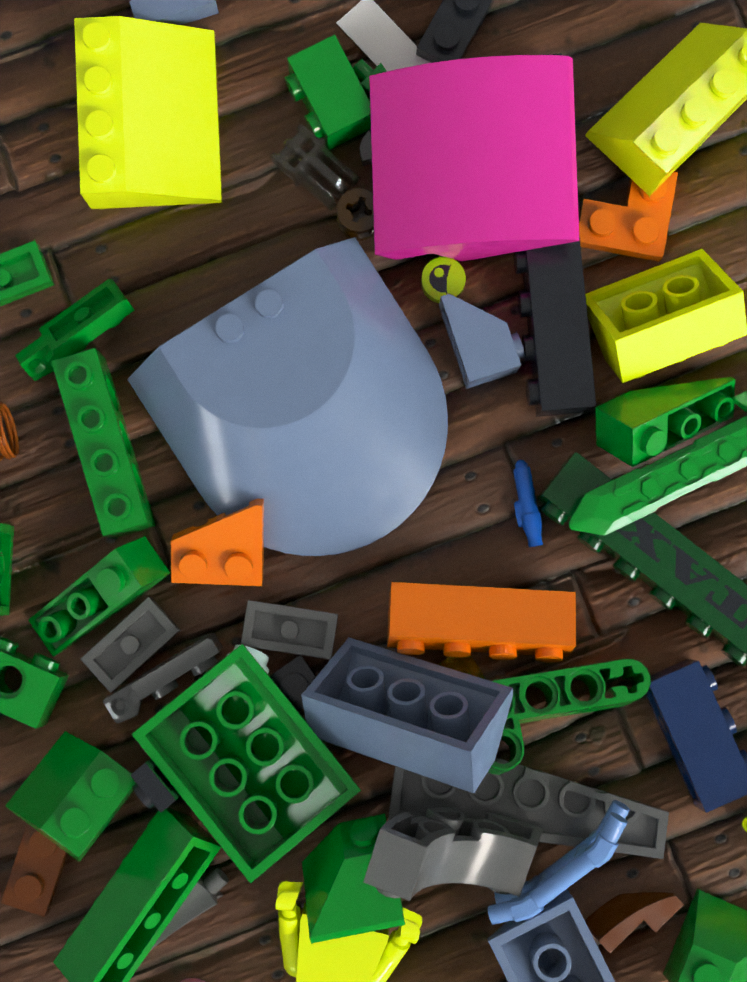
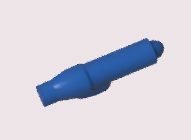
[513,460,543,548]

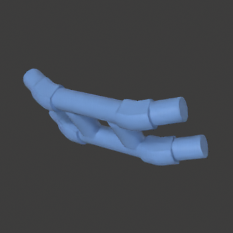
[488,800,630,925]

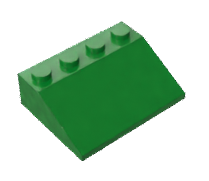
[132,644,361,884]

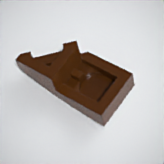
[585,892,684,953]

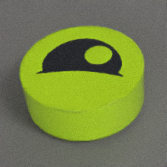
[421,257,466,303]

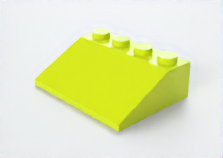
[74,16,222,209]

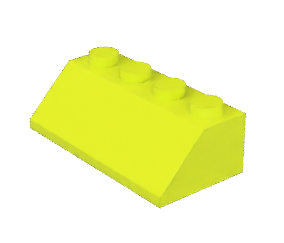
[585,22,747,196]

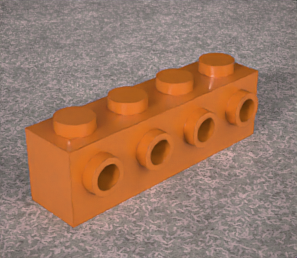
[387,582,576,663]

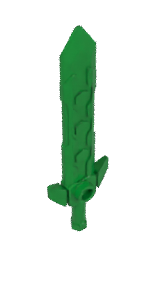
[568,391,747,536]

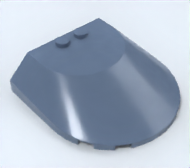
[127,237,448,556]

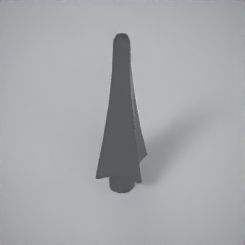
[150,868,229,951]

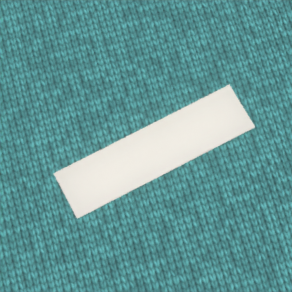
[336,0,431,71]

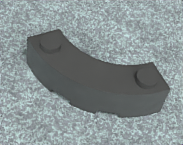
[363,807,543,901]

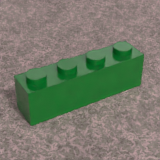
[53,807,221,982]

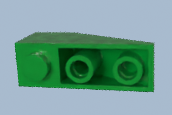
[596,377,735,467]
[28,536,170,657]

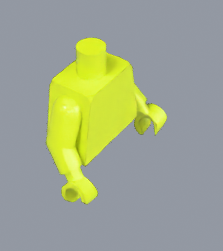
[275,881,423,982]

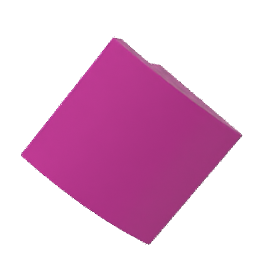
[369,55,579,262]

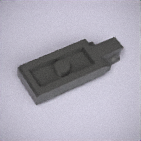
[103,632,223,724]

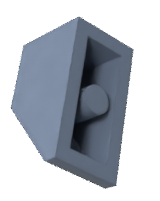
[439,294,525,389]

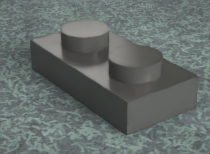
[80,597,181,693]
[241,600,338,659]

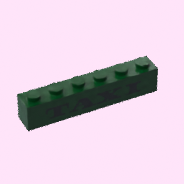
[537,452,747,667]

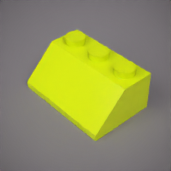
[585,249,747,383]

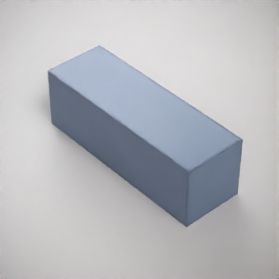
[129,0,219,25]

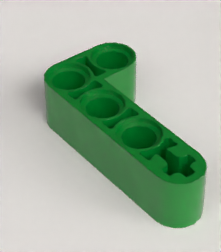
[488,659,651,775]

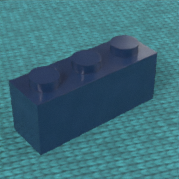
[645,659,747,813]

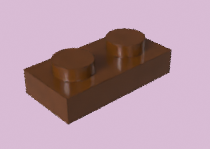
[1,823,68,917]

